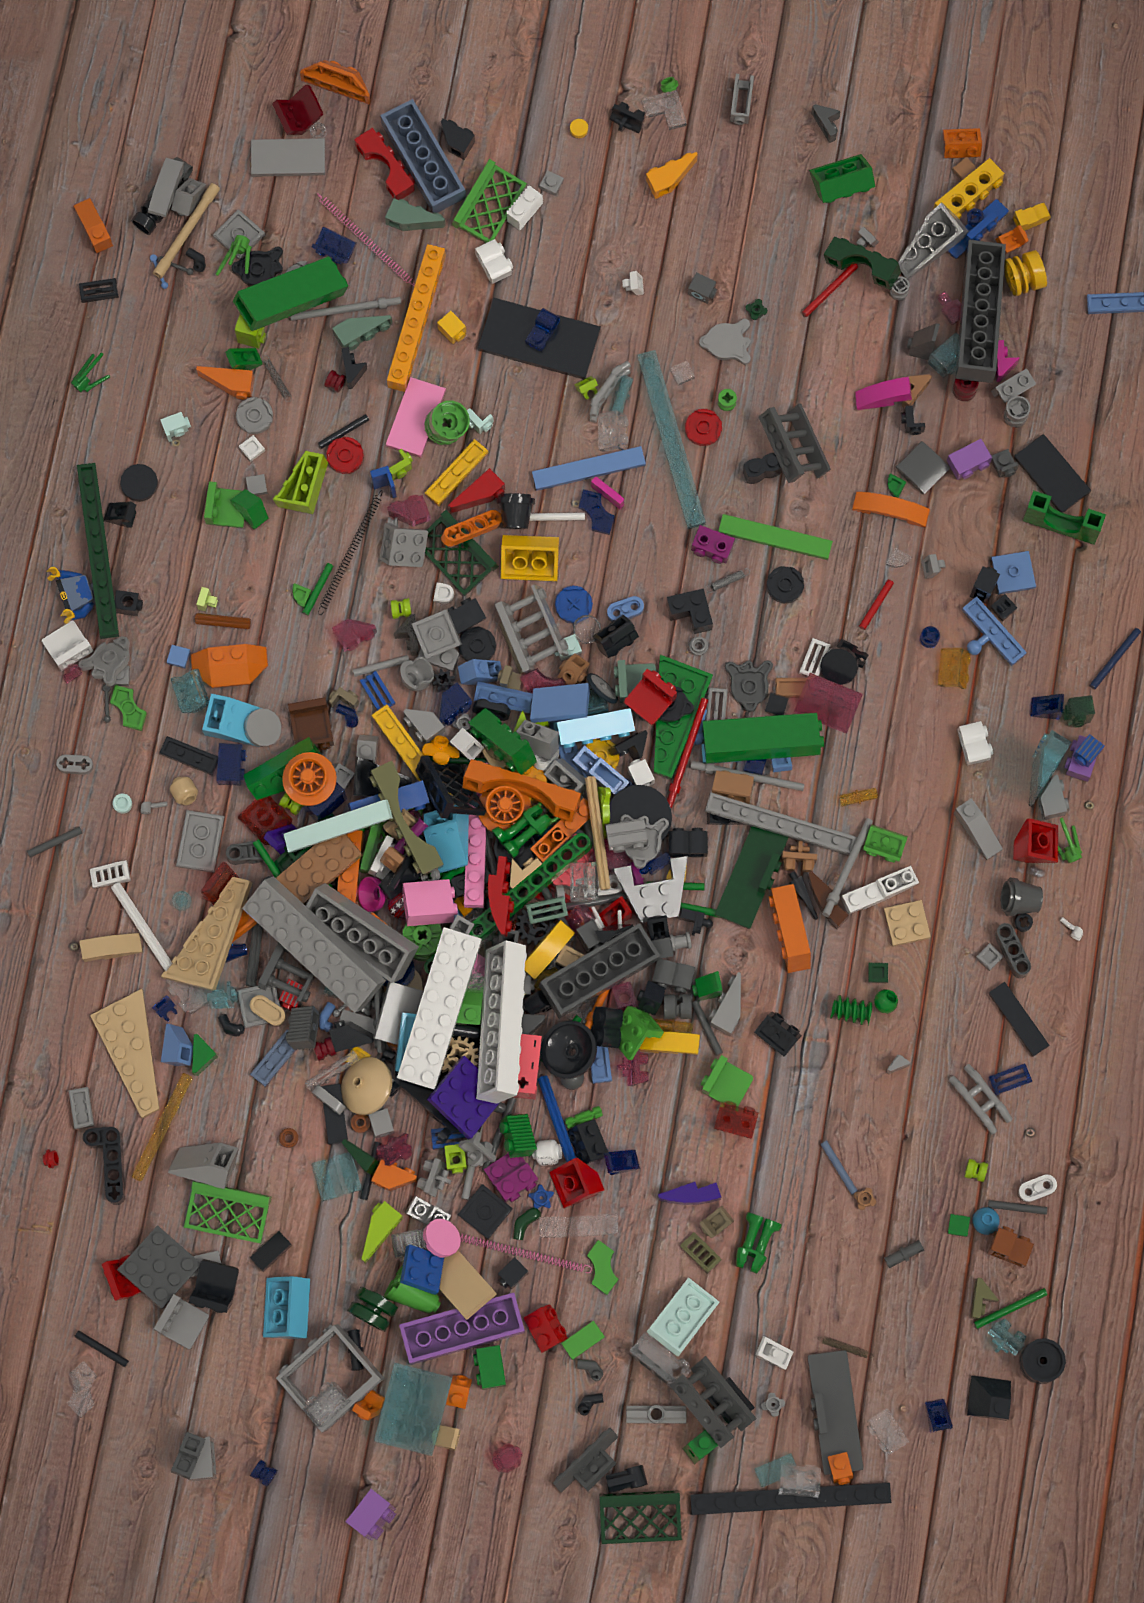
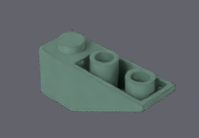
[385,198,445,231]
[332,315,392,351]

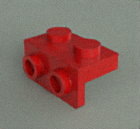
[102,1255,141,1301]
[524,1304,568,1353]

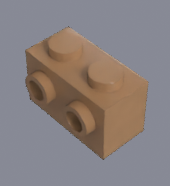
[712,770,754,804]

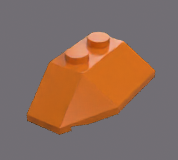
[300,60,370,105]
[191,644,268,688]

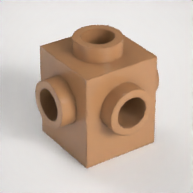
[558,653,590,685]

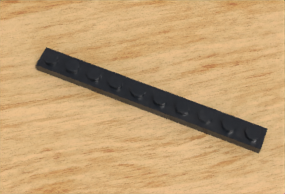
[690,1483,892,1515]

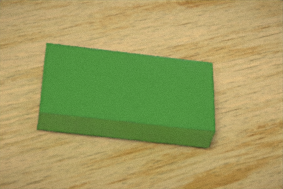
[561,1321,605,1360]

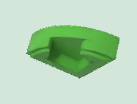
[292,583,312,608]

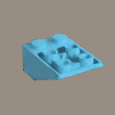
[202,694,263,747]
[423,805,469,873]

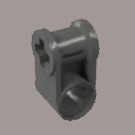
[226,841,264,865]

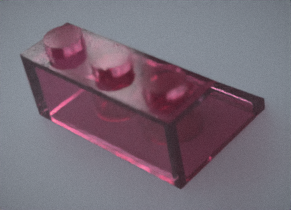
[794,673,863,734]

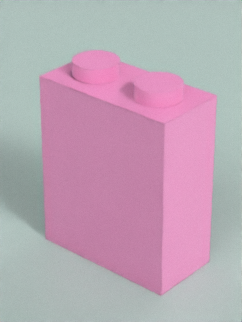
[402,879,458,926]

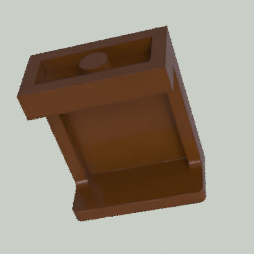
[288,697,334,750]

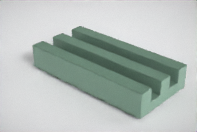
[526,896,568,924]

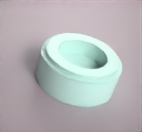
[113,794,132,814]

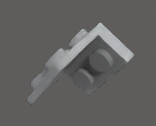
[379,523,428,567]
[154,1294,209,1350]

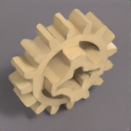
[442,1036,479,1073]

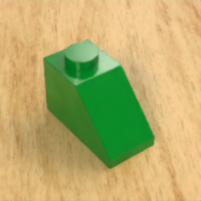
[692,971,722,1001]

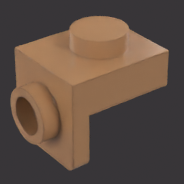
[380,847,405,873]

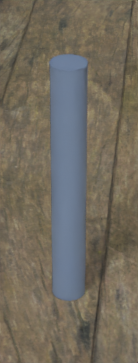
[820,1141,858,1195]

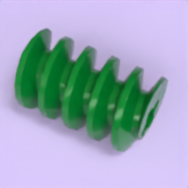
[830,995,872,1026]

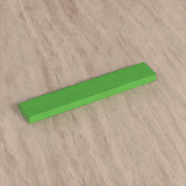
[718,514,833,560]

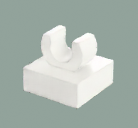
[622,271,644,295]

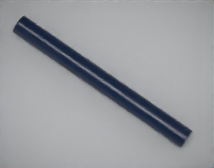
[1089,628,1141,690]

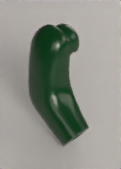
[513,1207,541,1240]

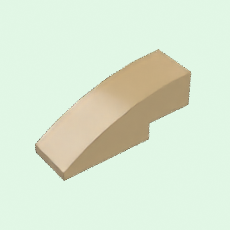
[80,933,143,962]

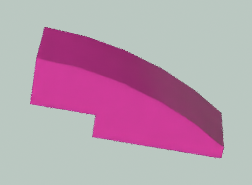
[855,377,912,410]

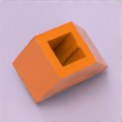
[371,1159,418,1191]

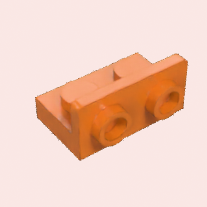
[943,128,982,158]

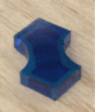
[578,489,615,535]

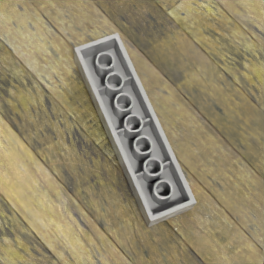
[242,876,386,1013]

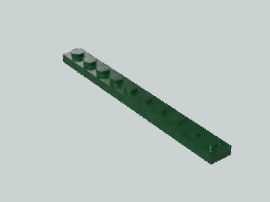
[77,463,119,639]

